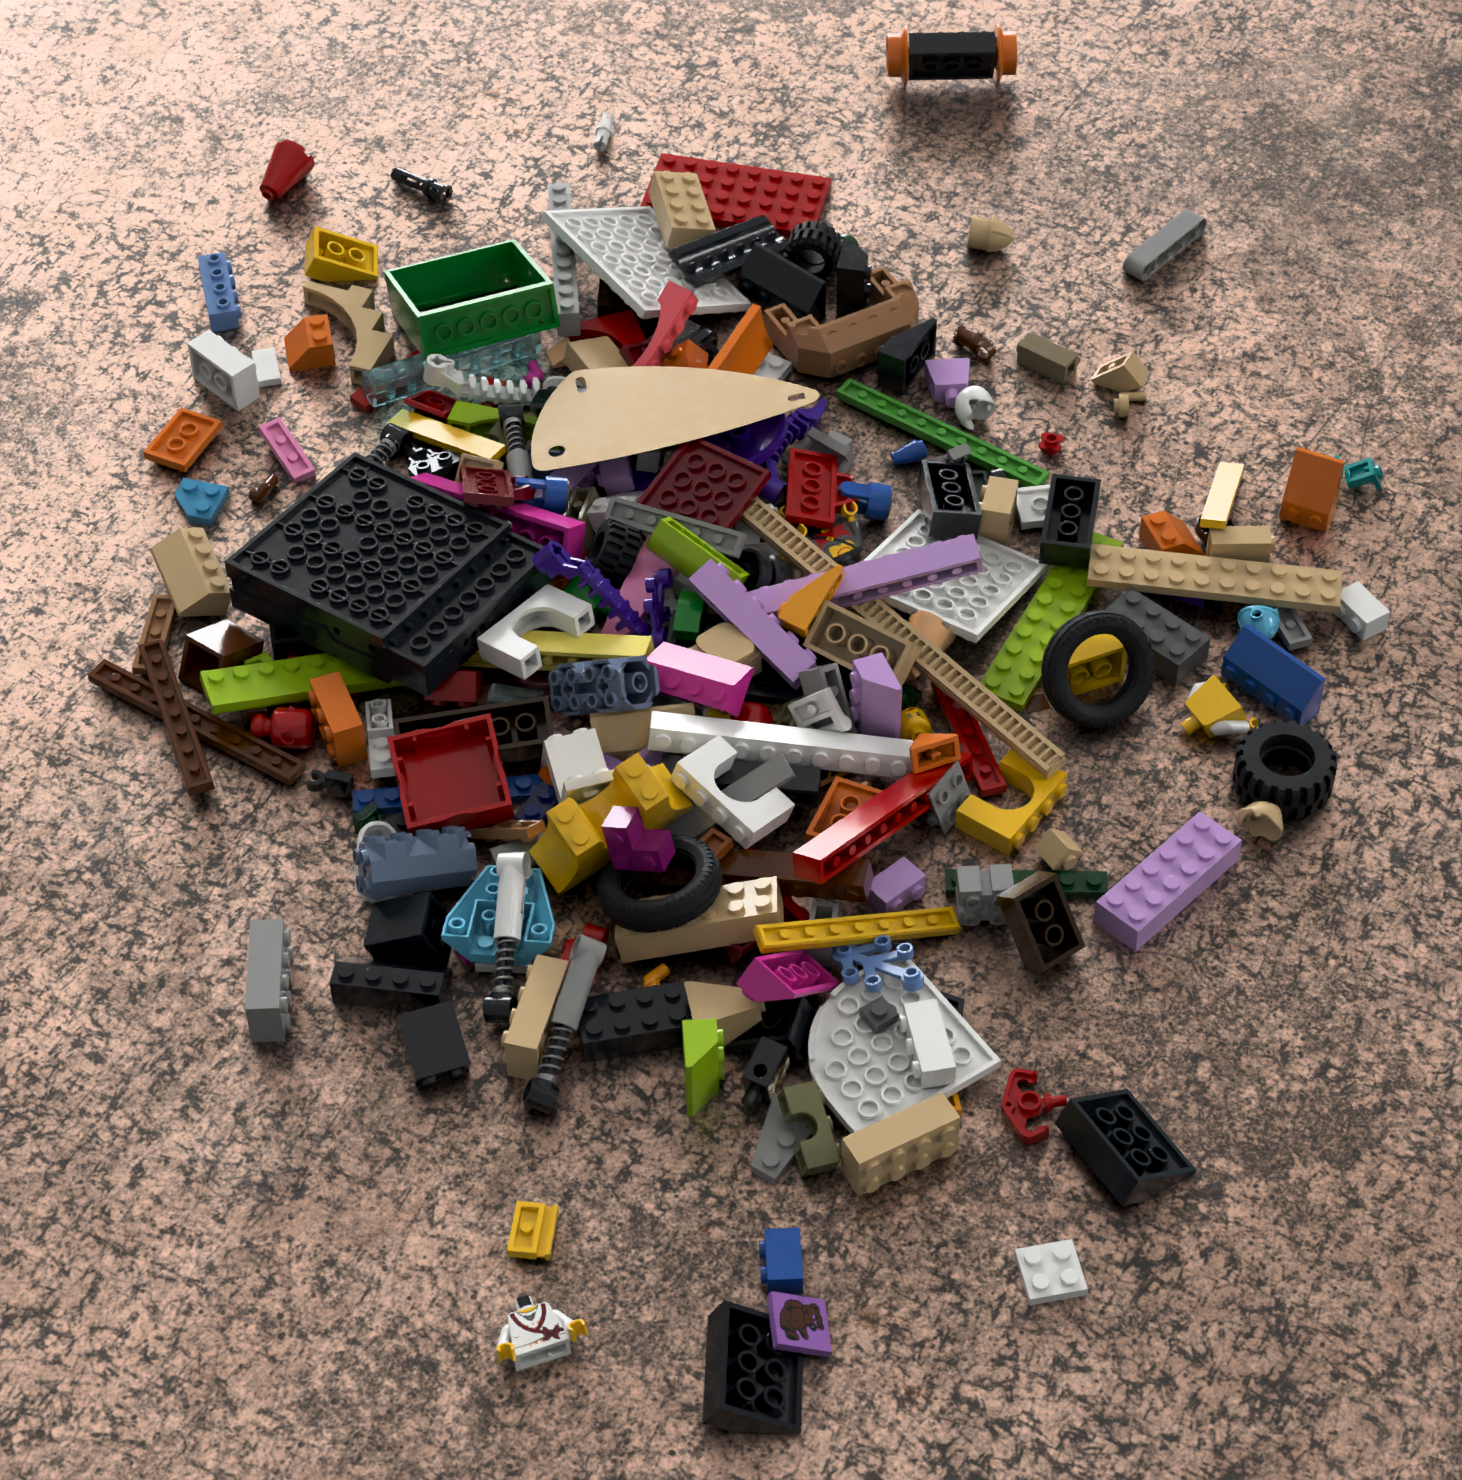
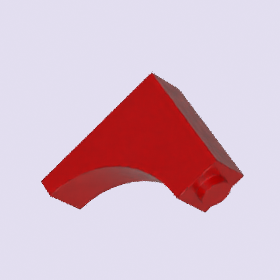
[567,310,646,350]

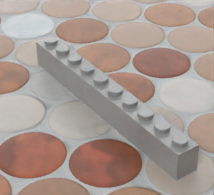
[547,182,581,337]

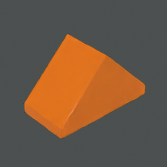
[909,733,961,774]

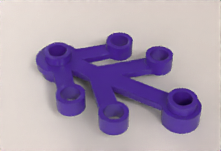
[643,568,673,650]

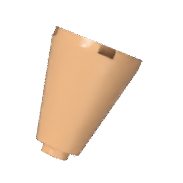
[905,610,955,682]

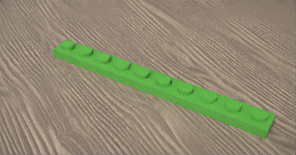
[836,378,1050,487]

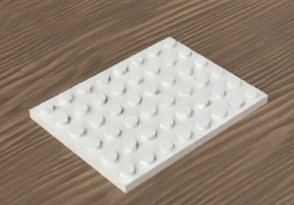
[541,206,751,319]

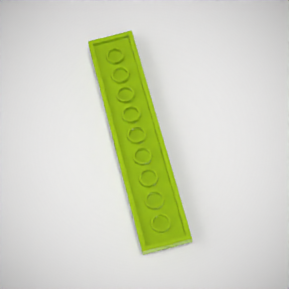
[980,532,1124,712]

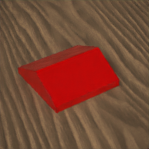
[403,388,460,421]

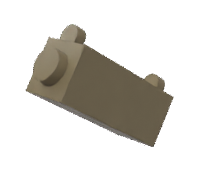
[1016,332,1081,384]

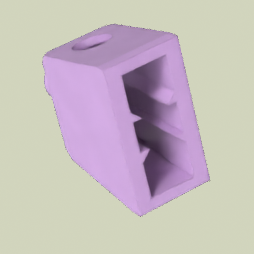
[924,358,970,408]

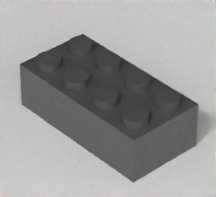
[1105,588,1211,686]

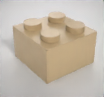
[978,476,1019,547]

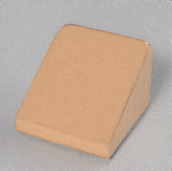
[546,337,570,369]

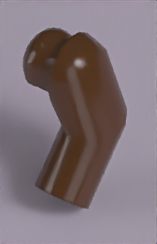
[249,474,279,503]

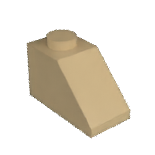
[1091,351,1149,392]

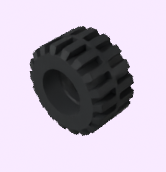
[783,220,844,281]
[586,518,640,587]

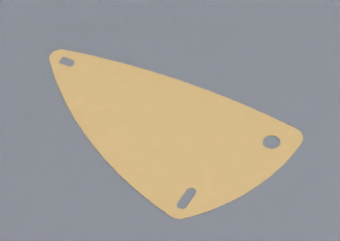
[531,366,819,471]

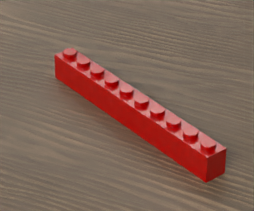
[793,751,973,885]

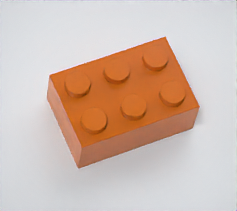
[307,671,368,768]

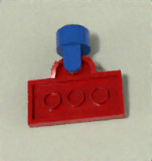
[784,447,893,530]

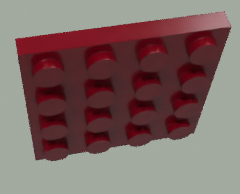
[636,438,771,529]

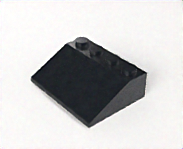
[1055,1089,1196,1206]
[702,1300,803,1435]

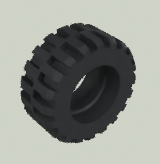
[1233,720,1337,820]

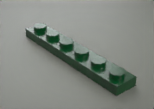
[945,869,1108,899]

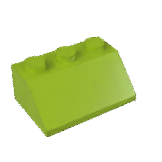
[682,1018,725,1117]

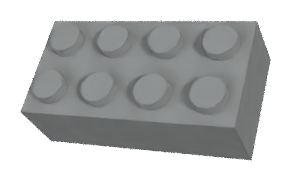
[245,919,294,1043]

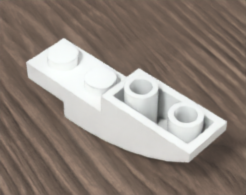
[365,699,396,778]

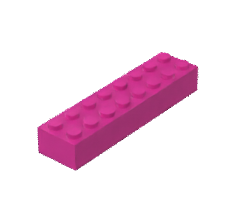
[410,473,586,576]

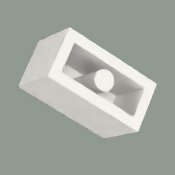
[1334,581,1390,641]

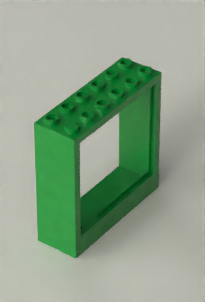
[384,239,560,360]

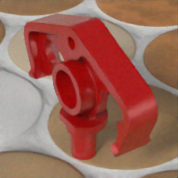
[1001,1068,1067,1145]

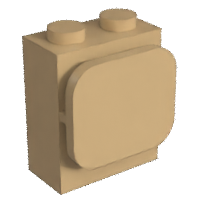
[688,623,762,677]

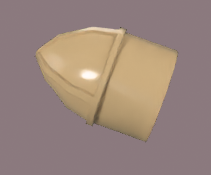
[967,214,1015,252]

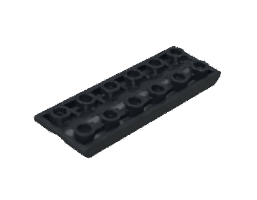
[668,214,787,288]

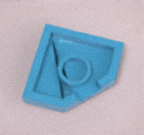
[174,478,230,526]

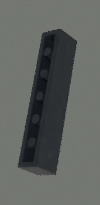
[661,754,821,808]

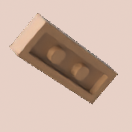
[470,820,546,843]

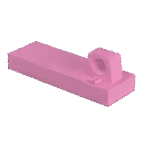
[259,417,315,484]

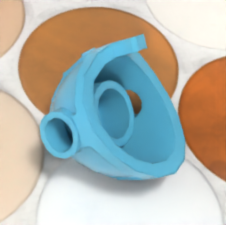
[1237,605,1280,639]

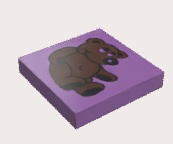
[767,1291,832,1357]

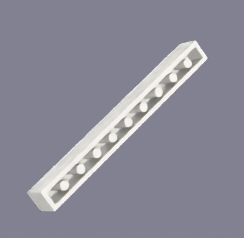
[648,711,913,778]

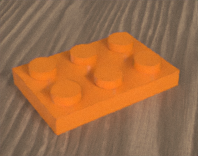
[143,407,223,472]

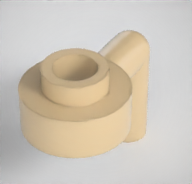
[1114,392,1146,417]

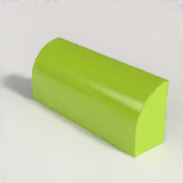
[647,516,750,585]

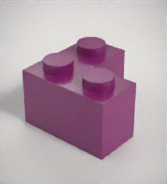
[601,806,676,872]

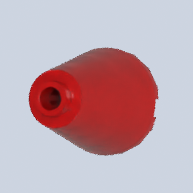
[260,139,315,201]

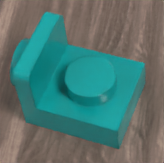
[1344,457,1384,490]

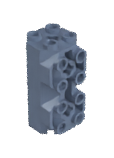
[548,655,660,716]
[353,825,478,898]

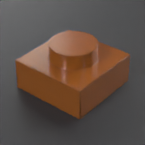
[700,827,734,860]

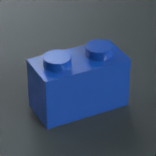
[759,1227,803,1295]

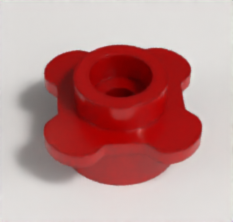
[1038,432,1064,455]

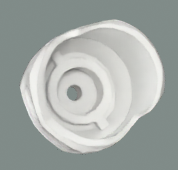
[954,386,995,430]

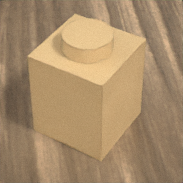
[1034,828,1083,871]

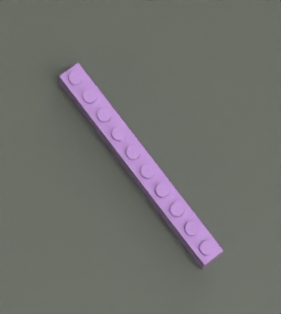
[745,533,983,618]

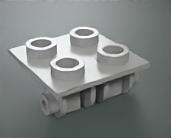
[926,761,971,835]

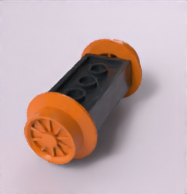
[886,23,1017,86]

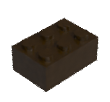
[996,871,1086,972]

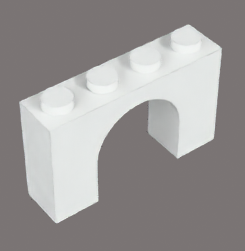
[477,584,595,680]
[670,735,795,849]

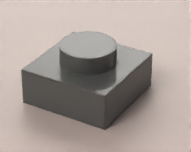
[859,996,899,1034]

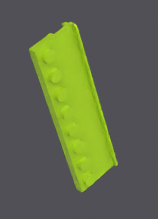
[200,653,405,715]

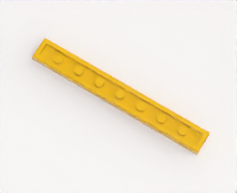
[753,906,961,954]

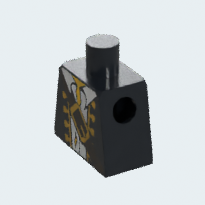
[741,1036,792,1110]

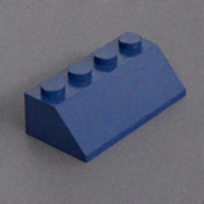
[1221,624,1326,726]

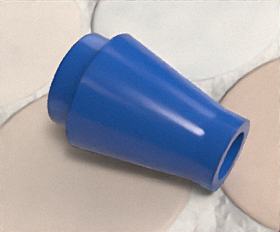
[890,439,928,466]

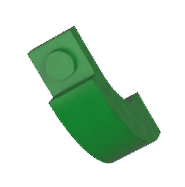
[673,590,709,642]

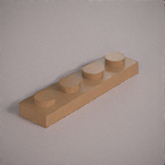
[132,594,177,675]

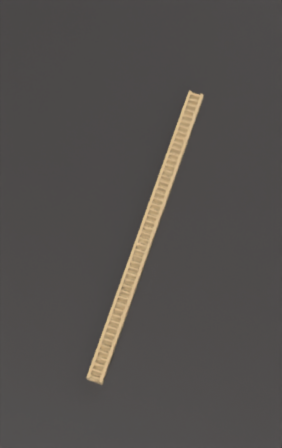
[739,496,1067,779]

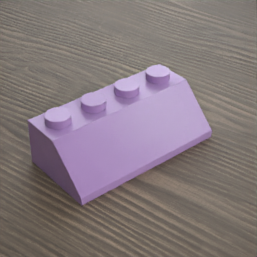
[849,652,902,739]

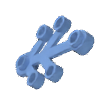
[831,935,925,993]

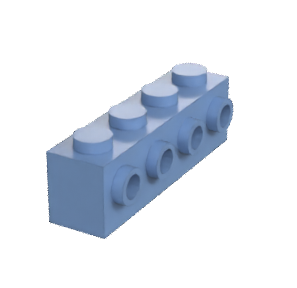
[197,252,242,332]

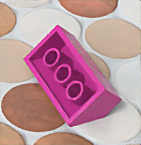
[646,642,755,717]
[736,949,841,1002]

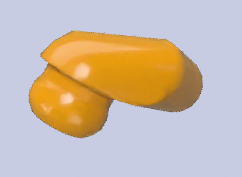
[642,963,670,987]

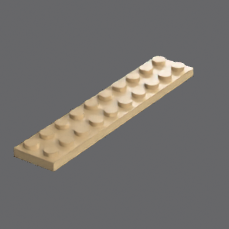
[1087,544,1342,614]

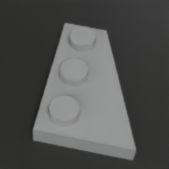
[751,1093,811,1185]

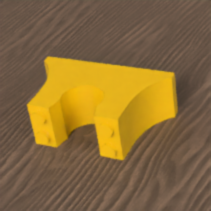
[529,752,693,896]

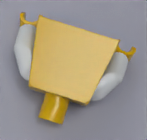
[1180,675,1259,738]

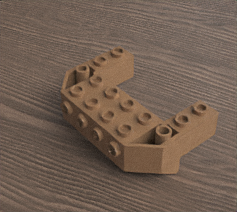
[764,266,919,378]

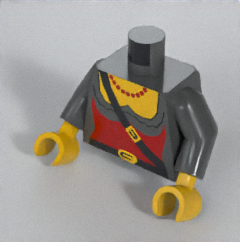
[797,502,863,567]

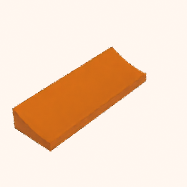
[707,304,774,375]

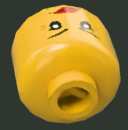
[900,707,932,742]

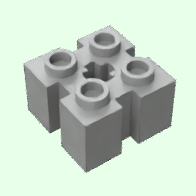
[954,864,1014,926]

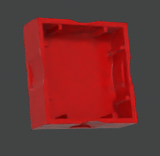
[387,713,515,836]

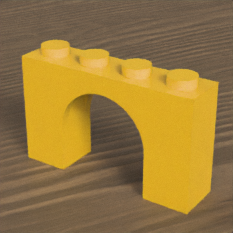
[955,749,1068,856]

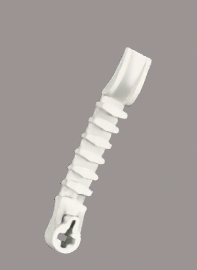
[423,354,583,407]

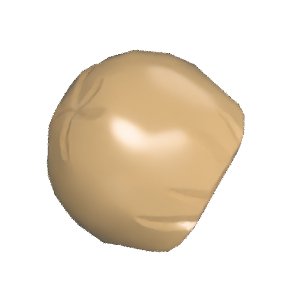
[1234,801,1283,842]

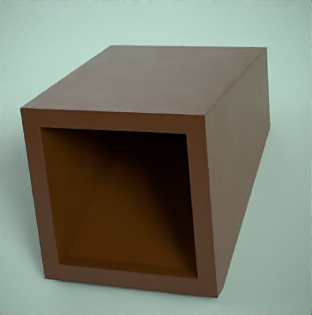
[178,619,264,694]

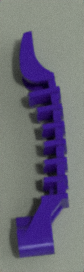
[758,398,827,504]
[532,541,652,636]

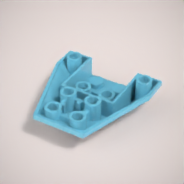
[441,865,555,966]

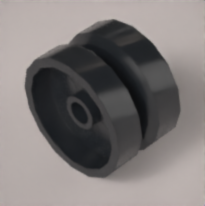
[732,547,789,592]

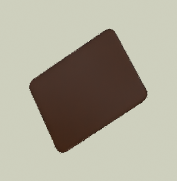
[1025,694,1050,713]

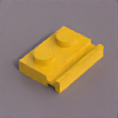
[507,1201,559,1261]

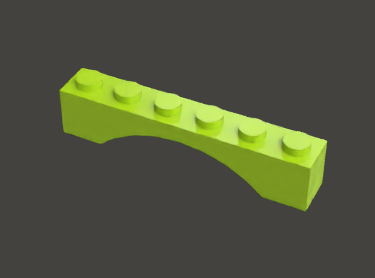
[447,400,565,451]

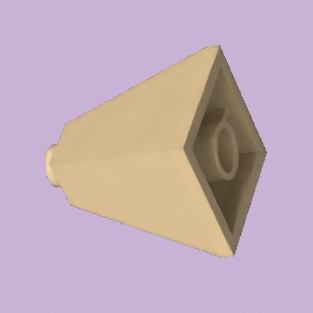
[684,981,766,1047]

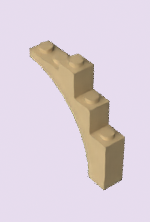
[303,281,395,386]

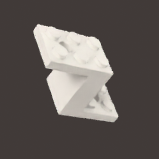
[540,728,614,805]

